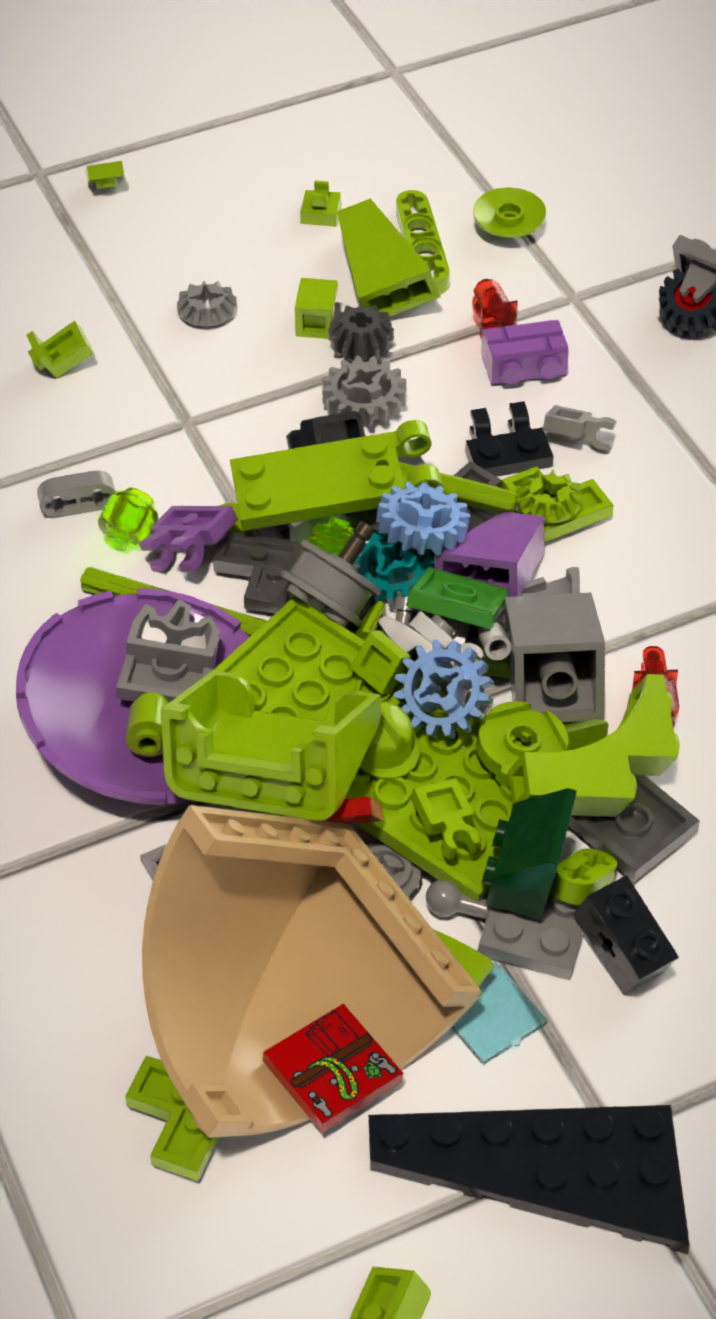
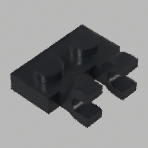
[465,401,554,477]

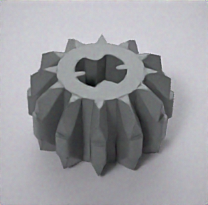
[328,303,394,363]

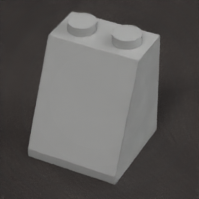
[505,592,605,722]

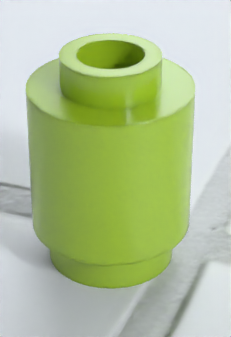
[126,692,169,757]

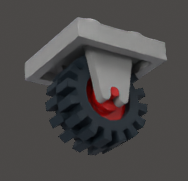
[658,234,716,339]

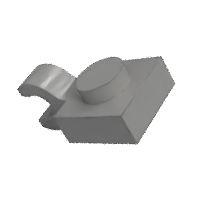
[543,405,617,451]
[409,611,486,667]

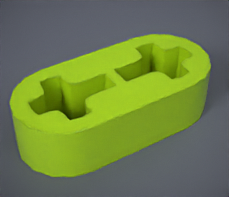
[550,848,618,905]

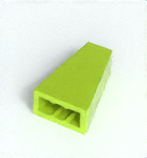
[336,198,441,317]

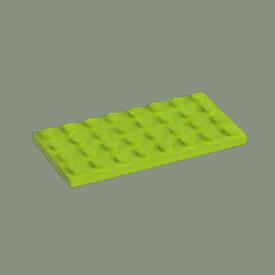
[213,596,529,902]

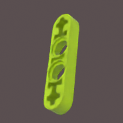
[396,190,450,295]

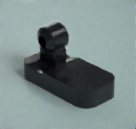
[286,411,365,449]

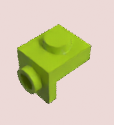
[26,320,94,379]

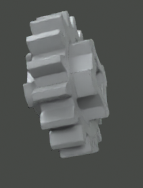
[322,356,407,428]

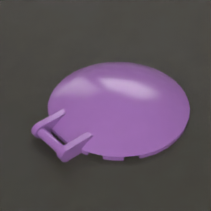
[15,588,250,805]

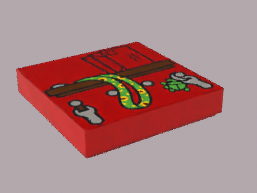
[263,1003,403,1132]

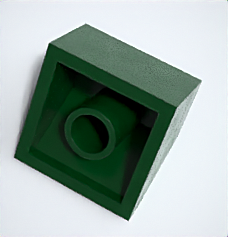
[481,788,577,920]

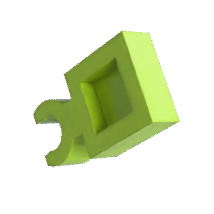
[411,778,480,860]

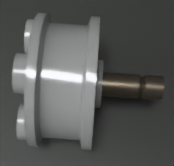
[279,521,382,628]

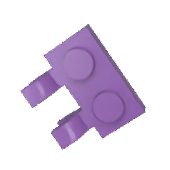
[139,506,238,572]

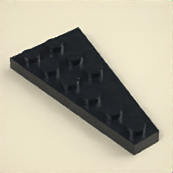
[368,1105,690,1255]

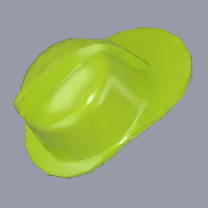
[325,702,420,779]

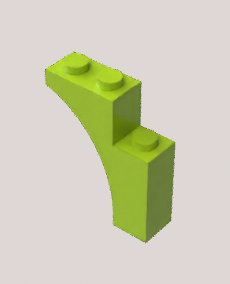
[508,674,680,817]

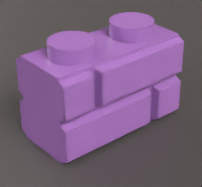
[481,319,569,385]

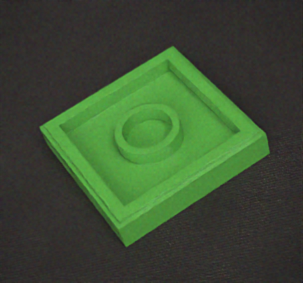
[406,567,510,629]

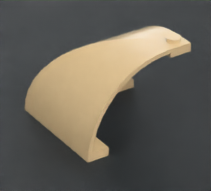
[142,805,483,1137]

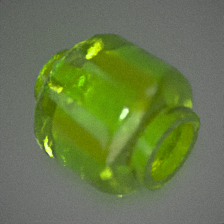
[97,487,158,551]

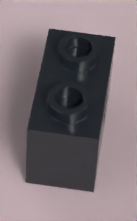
[573,875,679,995]

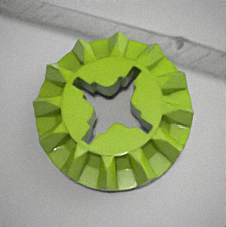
[517,469,583,523]

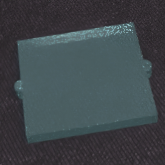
[451,961,548,1066]

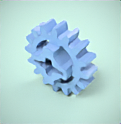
[376,482,470,555]
[394,639,494,739]

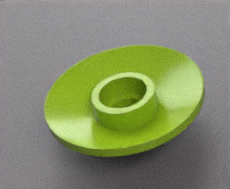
[473,187,546,237]

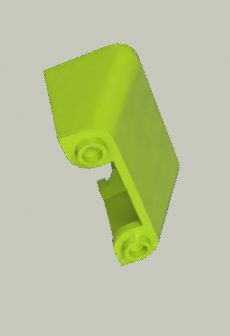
[161,670,381,821]

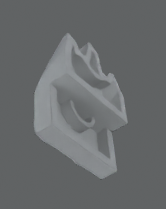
[116,599,220,702]

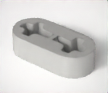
[37,470,117,518]

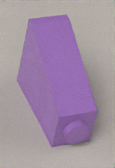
[434,512,544,597]

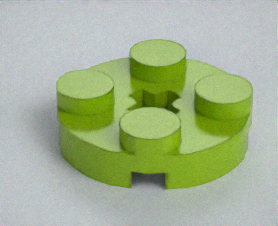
[476,701,569,787]

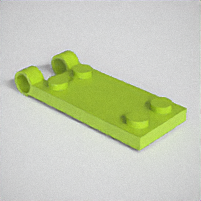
[229,419,443,531]

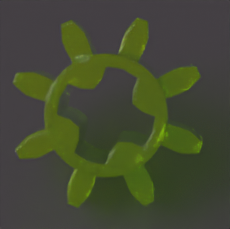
[308,516,354,556]

